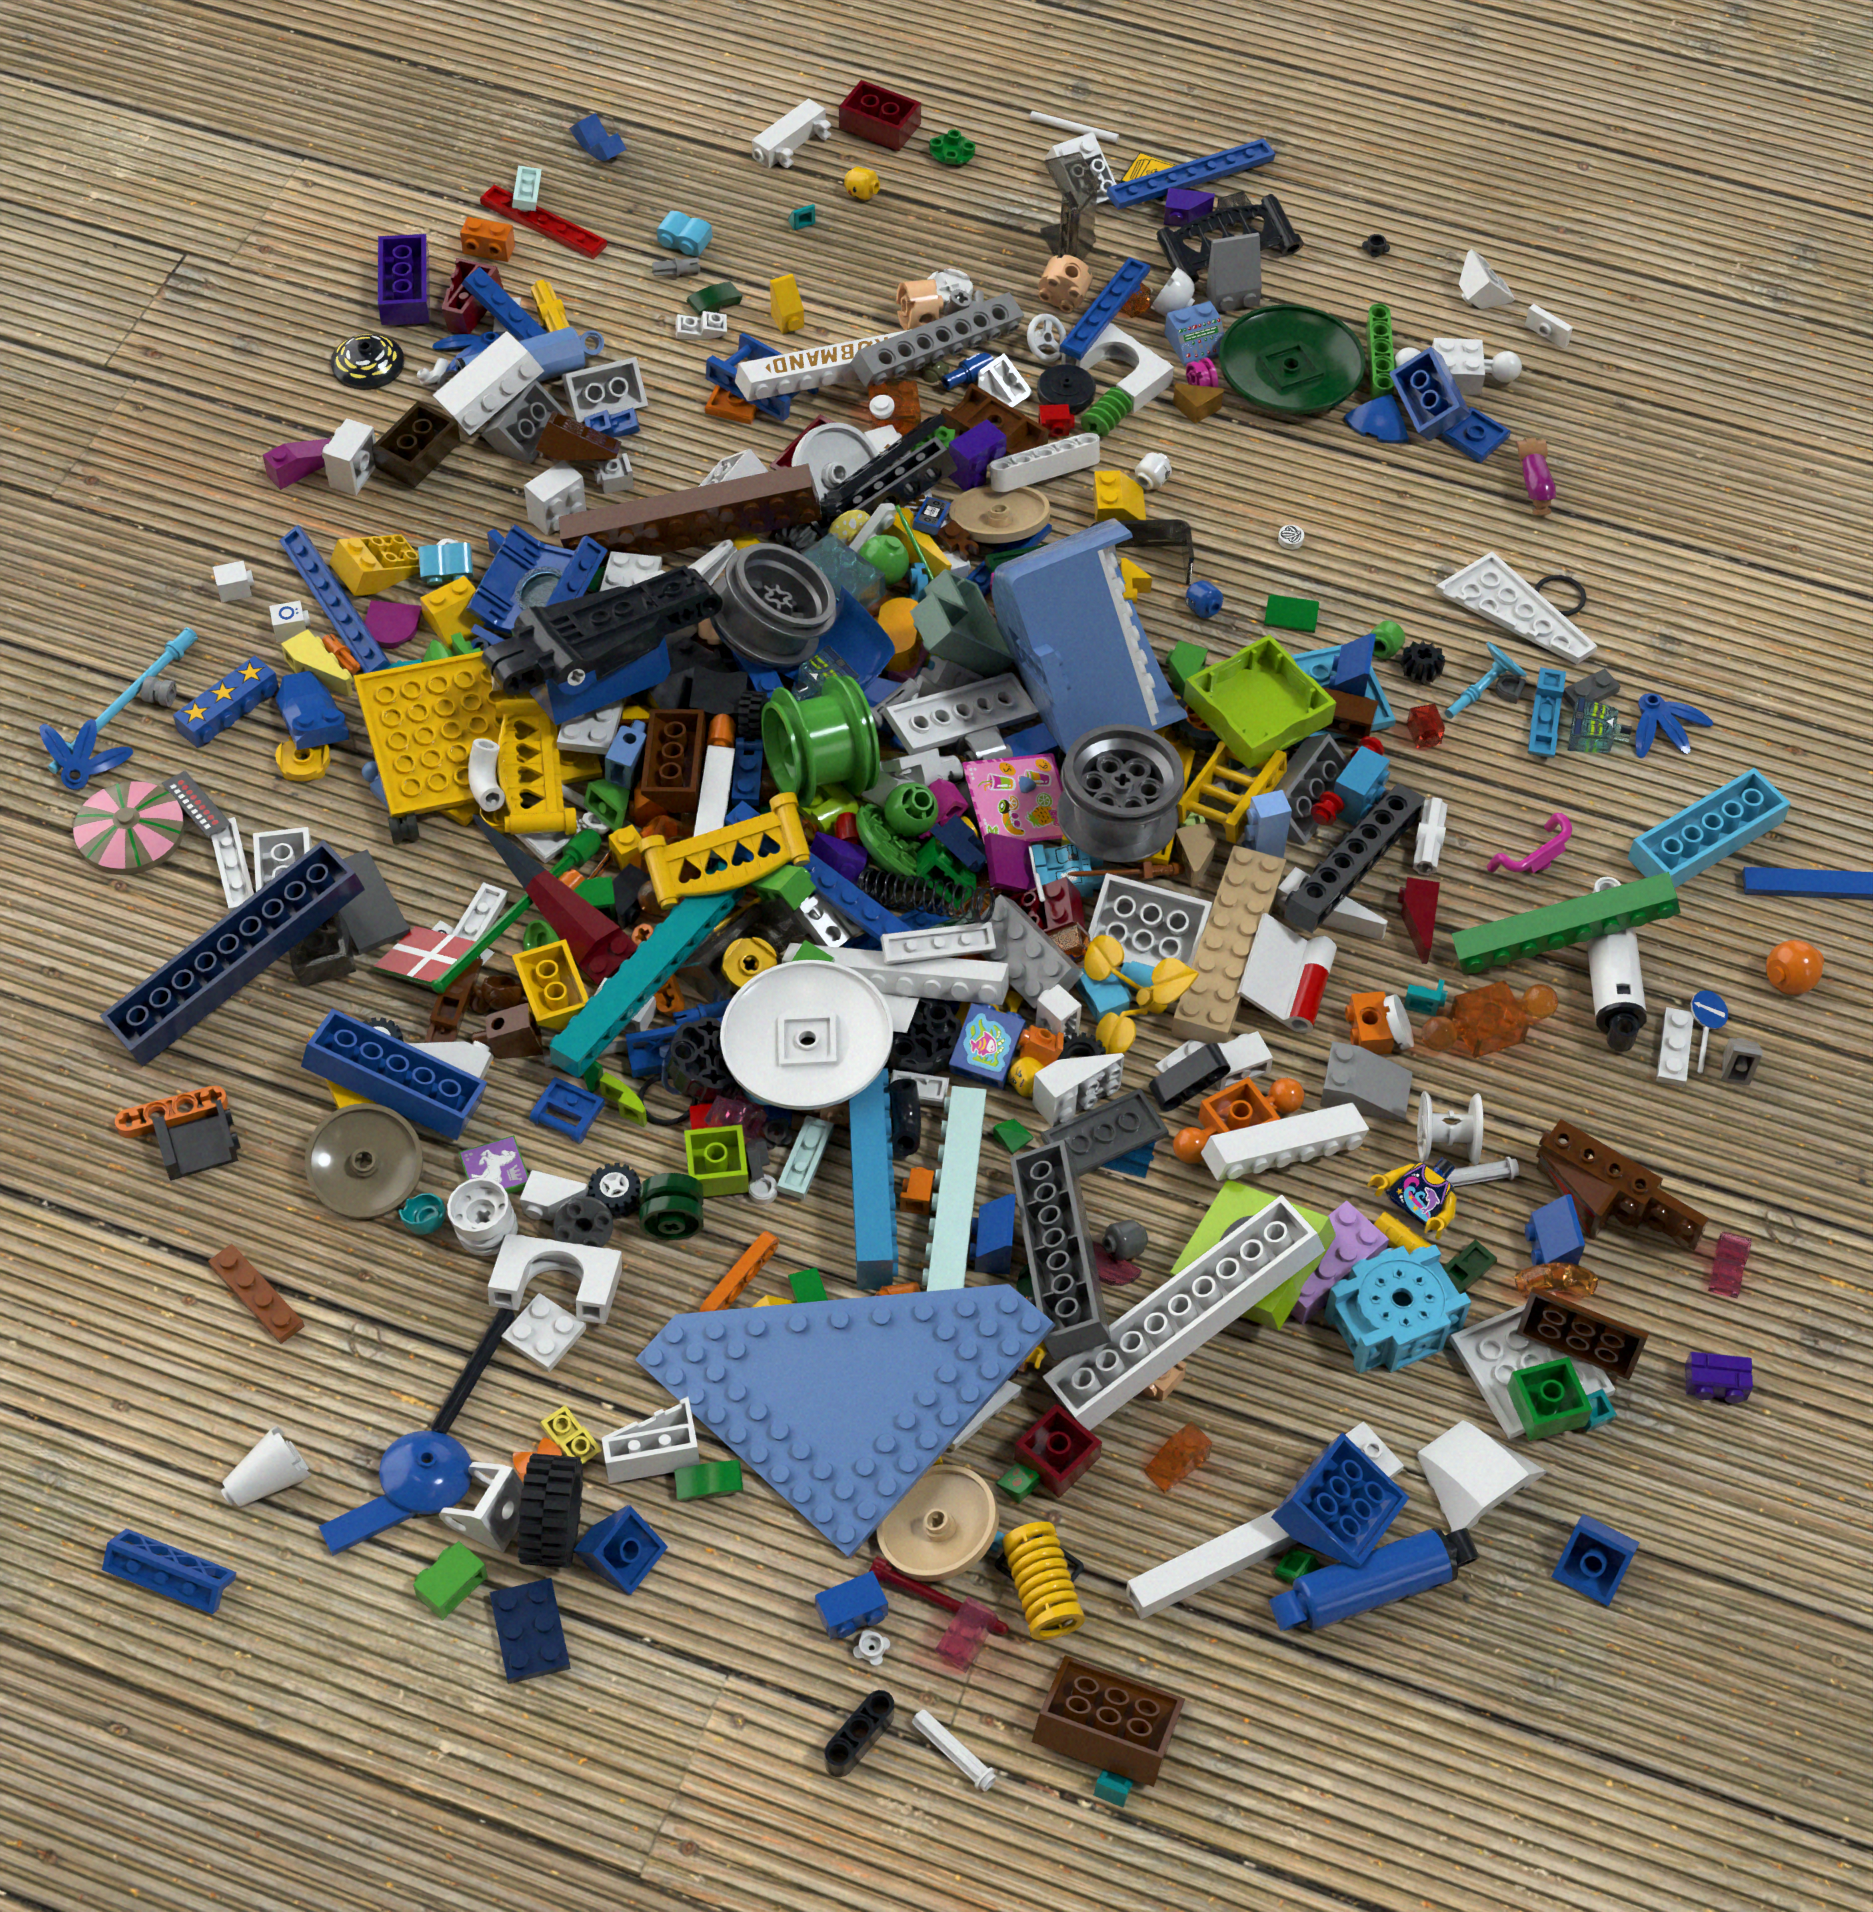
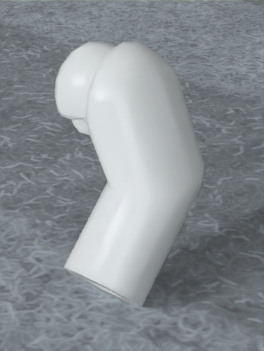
[417,358,449,386]

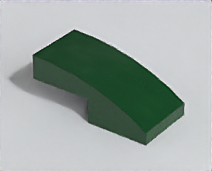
[686,282,743,316]
[1443,1239,1497,1294]

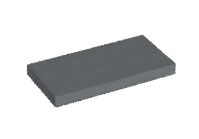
[337,849,410,955]
[1041,1088,1169,1177]

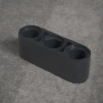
[1148,1043,1231,1112]
[824,1690,894,1778]

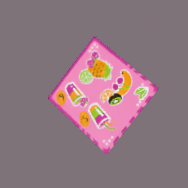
[962,753,1063,845]

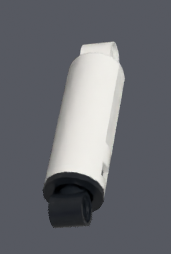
[1587,877,1647,1052]

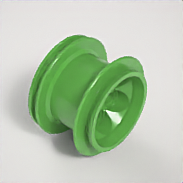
[761,675,880,808]

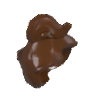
[469,975,533,1013]

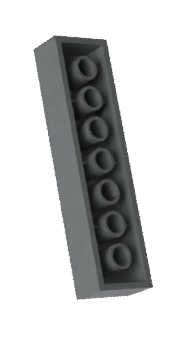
[1010,1139,1112,1360]

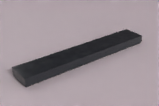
[827,414,947,501]

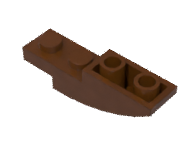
[424,958,483,1043]

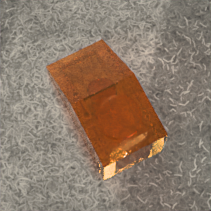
[1144,1421,1212,1494]

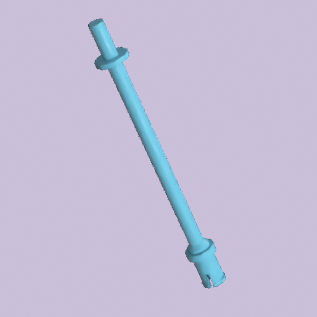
[48,627,198,774]

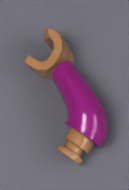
[1516,438,1556,515]

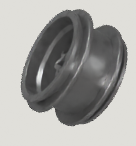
[710,543,837,669]

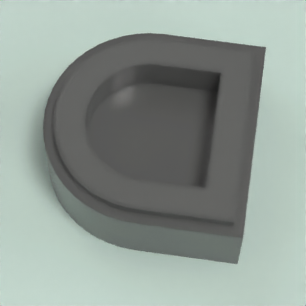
[1495,675,1526,704]

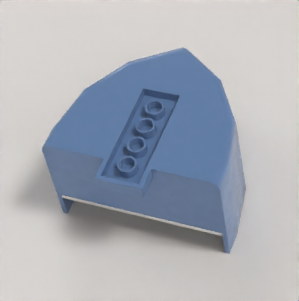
[992,518,1188,755]

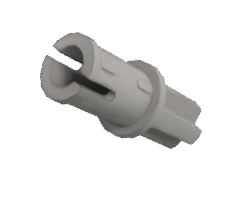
[652,257,700,277]

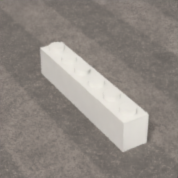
[1201,1102,1369,1181]

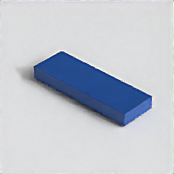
[319,1494,418,1556]

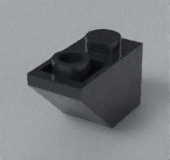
[613,863,656,930]

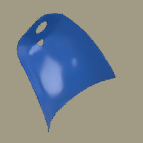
[775,584,895,694]

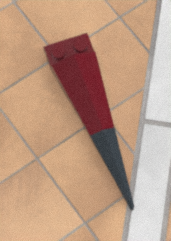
[472,814,638,987]

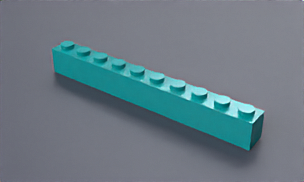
[549,861,746,1079]

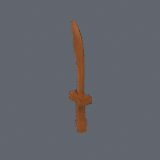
[1068,861,1185,880]

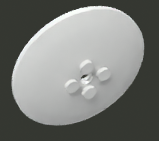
[720,960,893,1110]

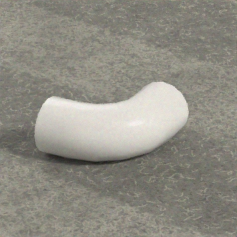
[468,739,505,812]

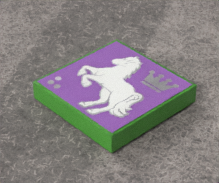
[458,1135,529,1194]

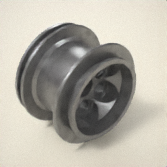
[1057,724,1184,862]

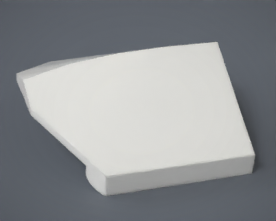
[978,354,1033,408]

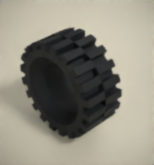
[517,1453,583,1568]

